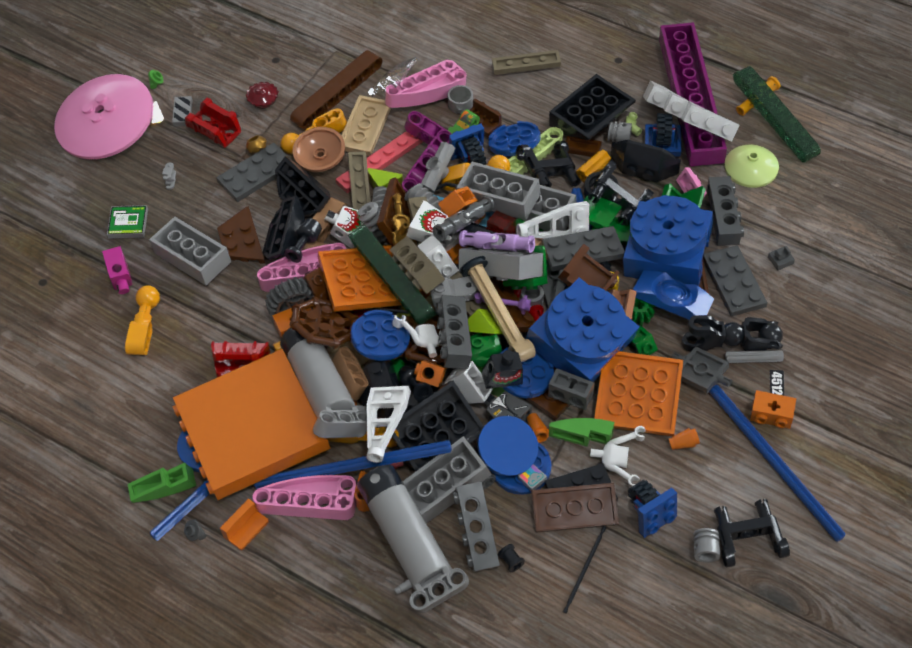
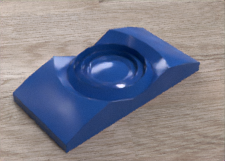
[633,270,714,320]

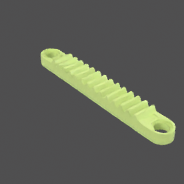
[508,127,563,175]

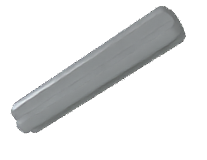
[725,350,784,363]

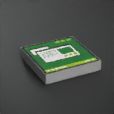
[107,205,148,239]

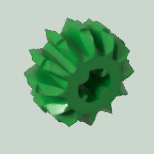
[632,298,655,326]

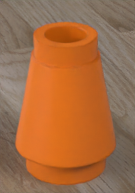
[526,413,549,443]
[668,428,700,450]

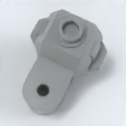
[430,276,479,311]

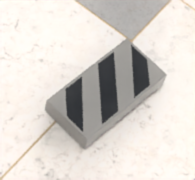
[172,96,193,126]

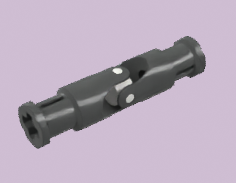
[433,196,495,241]

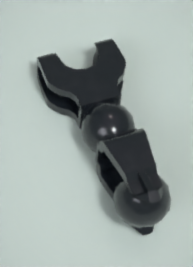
[682,315,783,352]

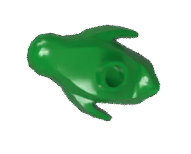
[470,333,502,367]

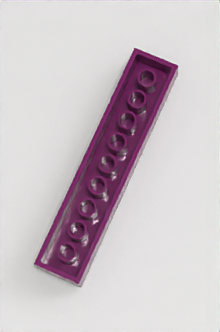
[659,22,727,167]

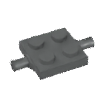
[671,346,732,394]

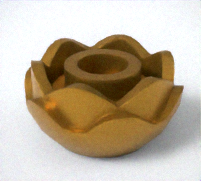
[246,135,267,154]

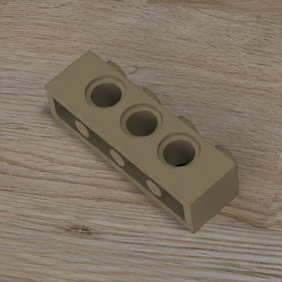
[389,236,445,294]

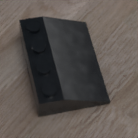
[549,74,636,141]
[385,381,484,472]

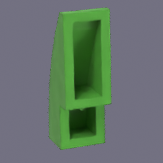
[549,418,615,447]
[128,463,196,503]

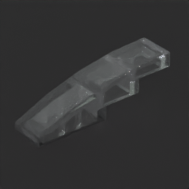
[368,57,418,97]

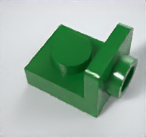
[630,326,658,355]

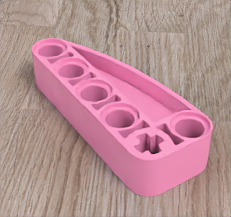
[385,60,467,108]
[257,243,346,292]
[253,475,356,520]

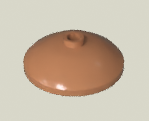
[293,127,345,172]

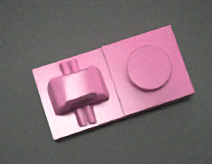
[676,167,707,197]

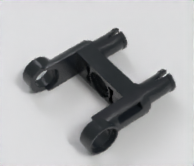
[516,141,581,187]
[588,160,654,226]
[714,499,790,568]

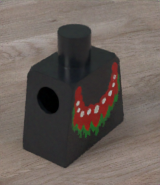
[481,350,523,389]

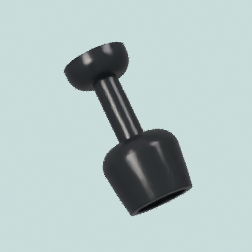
[284,218,322,263]
[398,365,433,402]

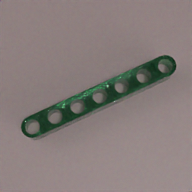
[733,66,821,163]
[348,224,436,325]

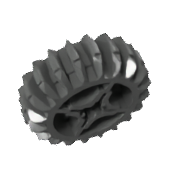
[265,277,314,317]

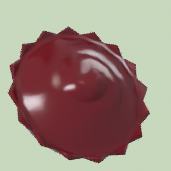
[246,82,279,108]

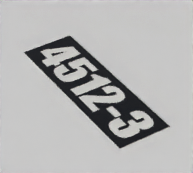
[770,370,784,396]

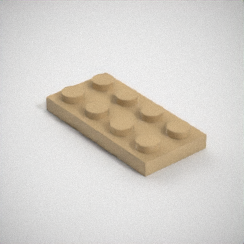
[341,95,391,156]

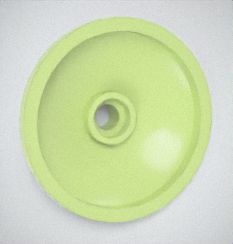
[724,145,779,188]

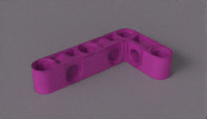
[401,111,451,193]

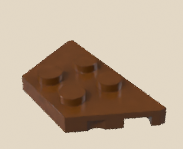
[217,206,265,264]

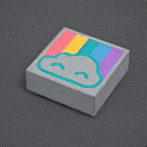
[518,464,547,491]

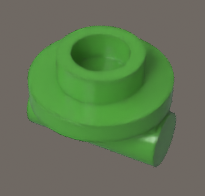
[148,70,163,89]

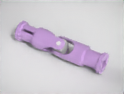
[459,230,535,253]

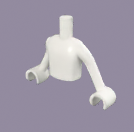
[392,315,442,358]
[590,426,646,488]

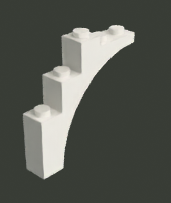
[643,80,740,141]

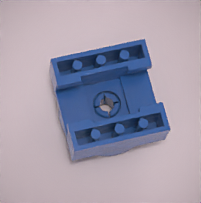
[623,195,713,286]
[526,277,640,382]

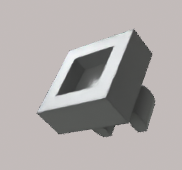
[768,246,795,270]

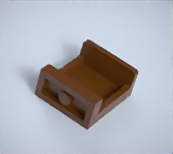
[557,244,620,291]

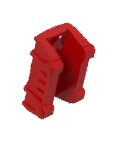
[185,98,241,148]
[211,341,270,378]

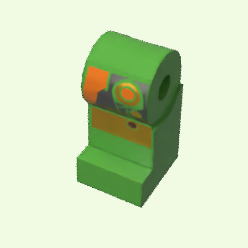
[448,109,480,134]

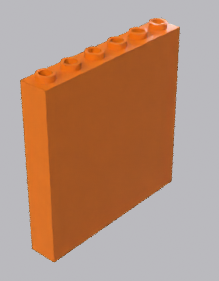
[172,349,331,500]

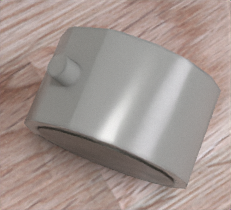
[448,85,473,114]

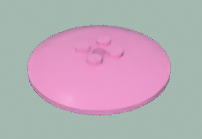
[54,74,154,159]

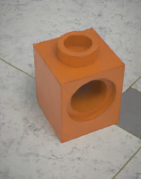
[414,360,447,387]

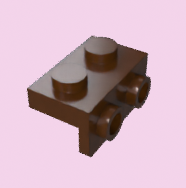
[470,99,502,138]
[304,267,330,301]

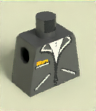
[483,392,532,422]

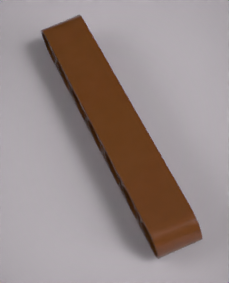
[290,50,383,130]

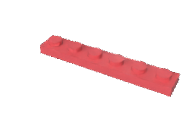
[336,131,423,193]

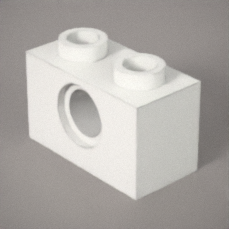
[417,235,459,278]

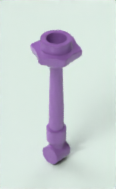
[474,293,531,315]

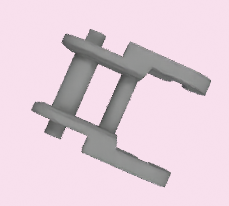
[162,163,176,190]

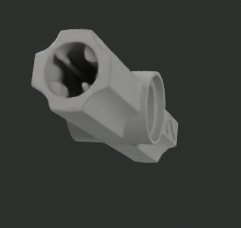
[421,142,455,194]

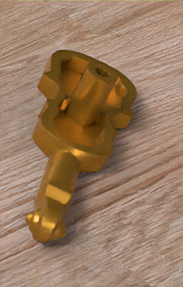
[391,193,415,246]

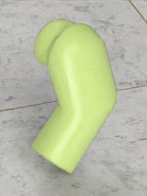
[625,112,642,136]

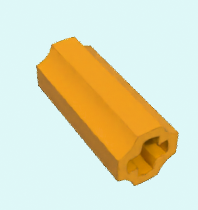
[576,150,611,183]

